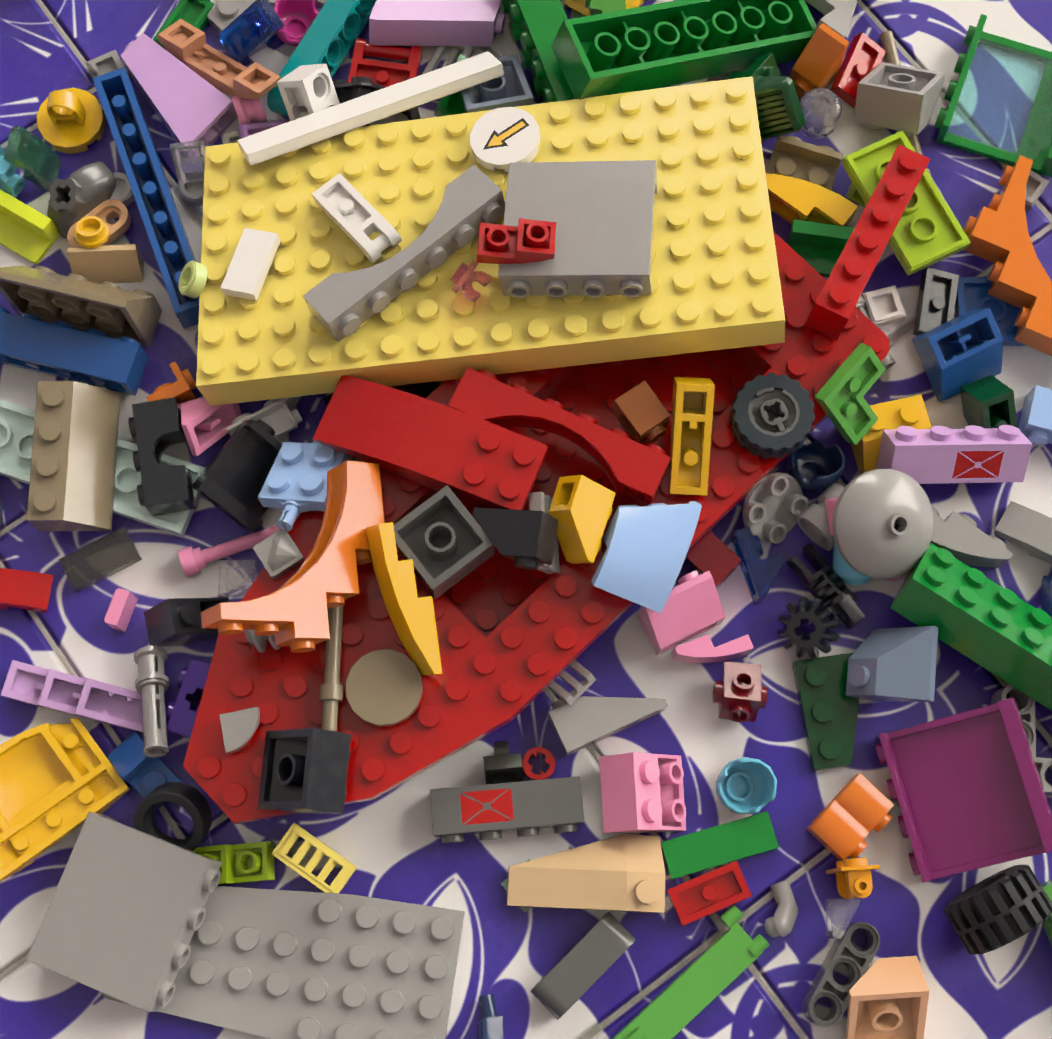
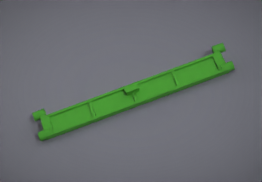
[612,904,769,1039]

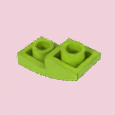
[193,841,275,885]

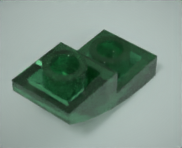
[4,126,61,192]

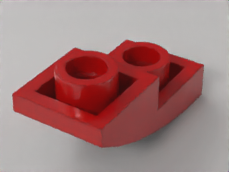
[476,218,556,264]
[0,568,54,613]

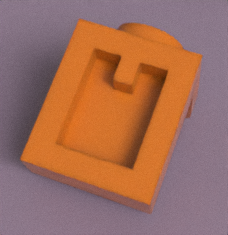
[146,361,196,404]

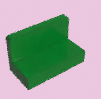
[787,220,854,277]

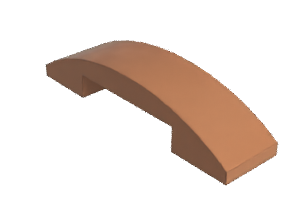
[158,19,281,99]

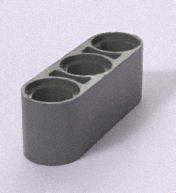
[530,911,636,1020]
[802,922,880,1027]

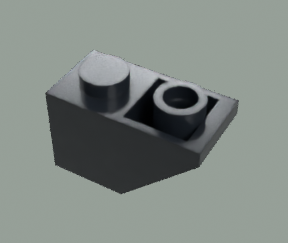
[144,598,230,647]

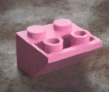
[637,571,725,656]
[599,752,686,833]

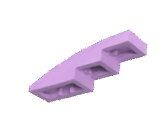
[1,660,143,733]

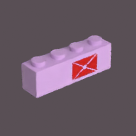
[876,425,1032,484]

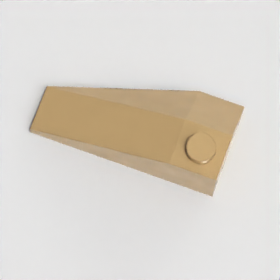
[506,834,665,913]

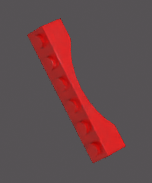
[805,144,931,340]
[448,367,671,506]

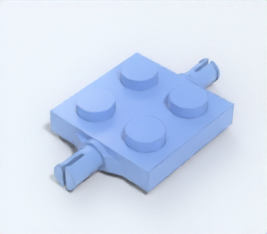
[258,441,352,531]

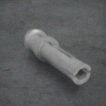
[134,646,169,758]

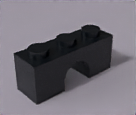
[128,397,196,516]

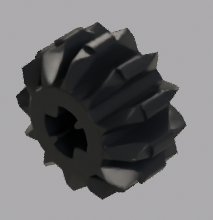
[777,597,841,659]

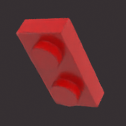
[830,32,886,108]
[666,860,752,926]

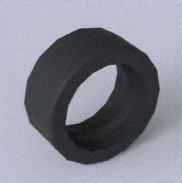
[134,782,212,852]

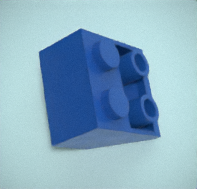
[912,307,1003,402]

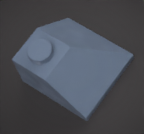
[459,55,533,113]
[846,626,938,702]

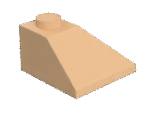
[845,956,929,1039]

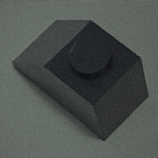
[473,507,558,570]

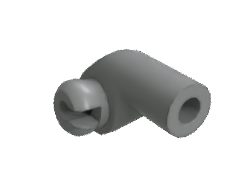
[764,880,798,938]

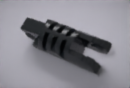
[785,543,865,629]

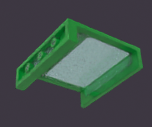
[934,14,1052,178]

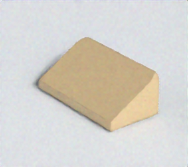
[67,244,144,284]

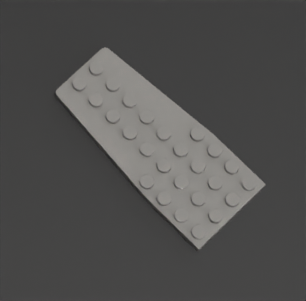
[103,886,465,1039]

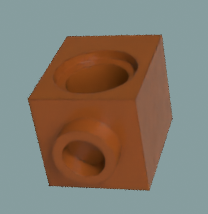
[612,380,671,444]

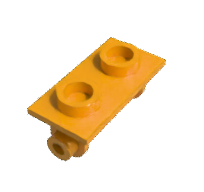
[826,858,880,899]

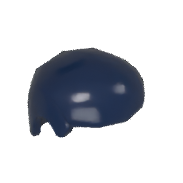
[787,440,846,491]

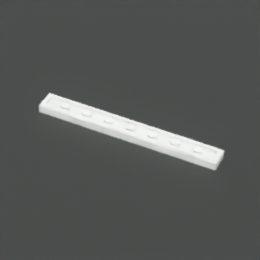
[237,51,504,165]

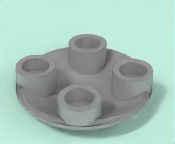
[743,472,809,544]

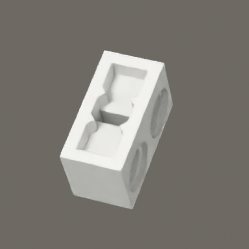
[277,64,340,121]

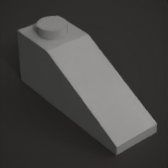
[548,696,668,757]

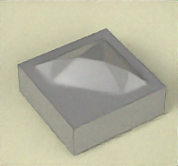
[252,529,305,580]

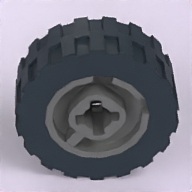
[729,373,815,459]

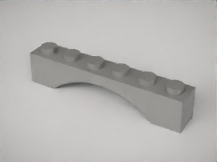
[303,164,505,342]

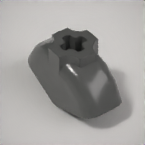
[47,161,116,239]

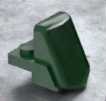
[726,52,805,142]

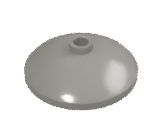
[832,469,934,579]

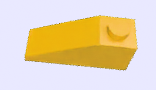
[669,377,715,496]

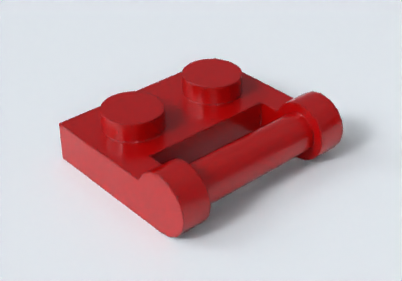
[348,38,423,88]

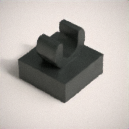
[483,741,523,785]

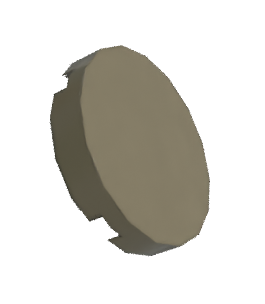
[346,649,423,727]

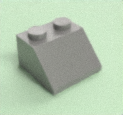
[854,62,946,136]

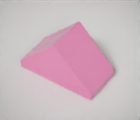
[180,397,242,456]

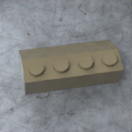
[27,381,120,531]

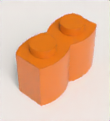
[806,773,894,861]

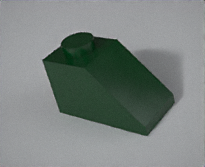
[960,375,1018,428]

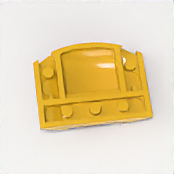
[0,718,130,882]

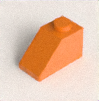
[789,23,849,105]

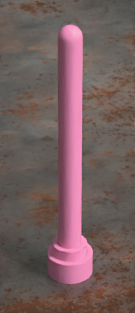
[178,518,297,577]

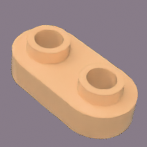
[67,199,131,247]

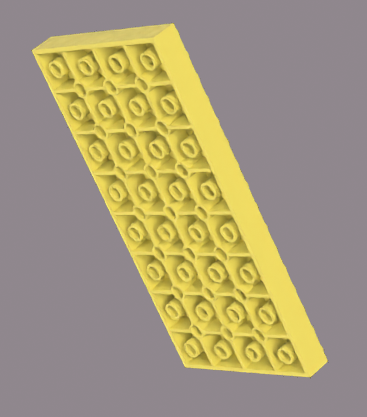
[196,76,785,406]

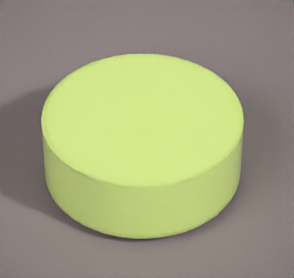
[179,261,208,298]

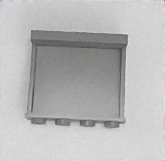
[498,160,658,298]
[26,812,222,1012]

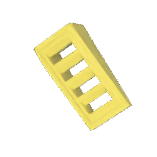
[272,823,357,894]

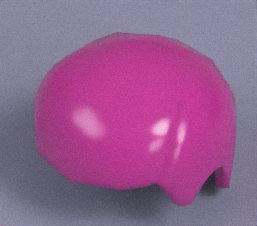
[271,0,318,47]

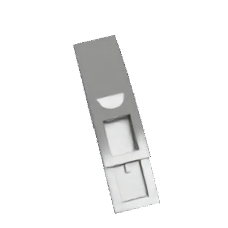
[894,506,1013,568]

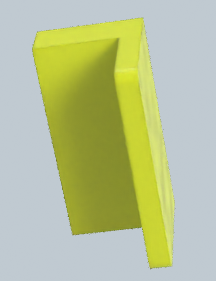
[0,189,60,265]

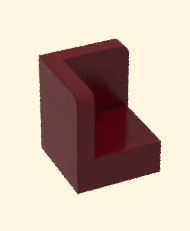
[686,531,742,589]

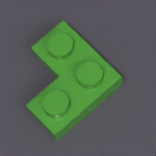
[814,343,886,445]

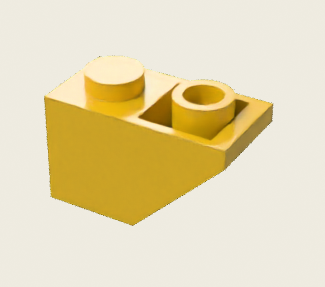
[549,475,616,564]

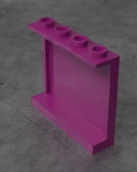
[876,698,1052,883]

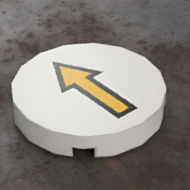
[470,107,541,172]

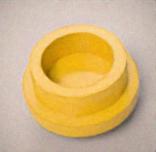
[74,216,110,248]

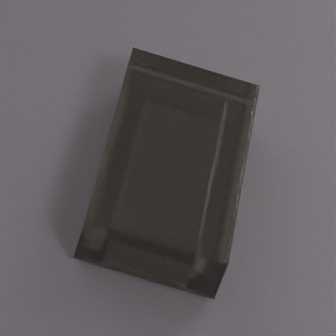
[59,526,142,593]

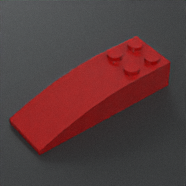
[312,375,548,510]

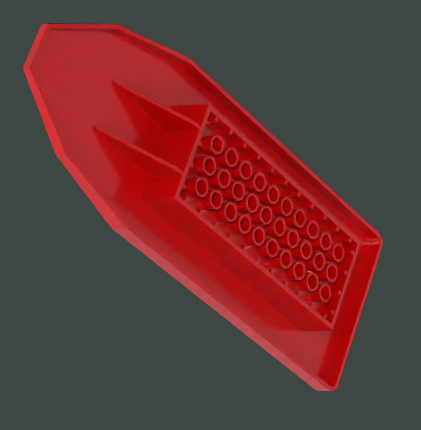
[183,231,890,824]

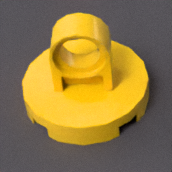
[37,88,106,154]

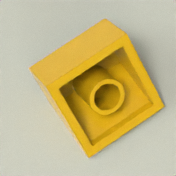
[851,394,931,474]

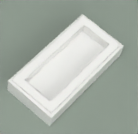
[220,228,281,301]

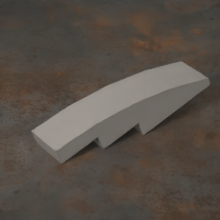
[995,501,1052,564]

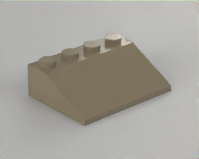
[0,266,162,348]

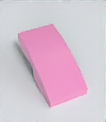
[671,634,754,663]

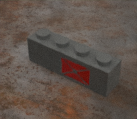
[430,776,584,844]

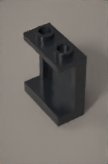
[191,419,282,533]

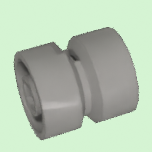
[797,483,845,551]

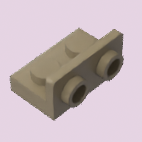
[766,135,843,190]

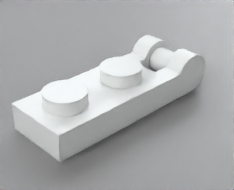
[312,173,402,263]

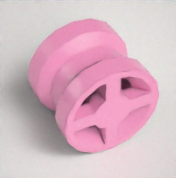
[231,96,267,125]

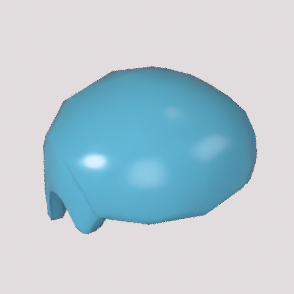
[716,757,777,814]

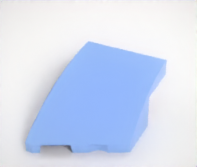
[591,501,702,613]

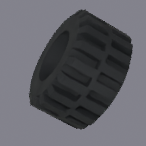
[943,865,1052,955]

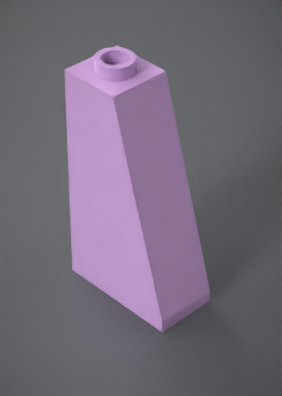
[369,0,506,47]
[120,33,238,164]

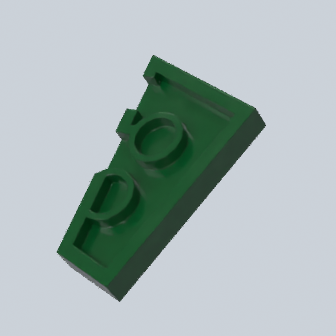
[792,653,860,771]

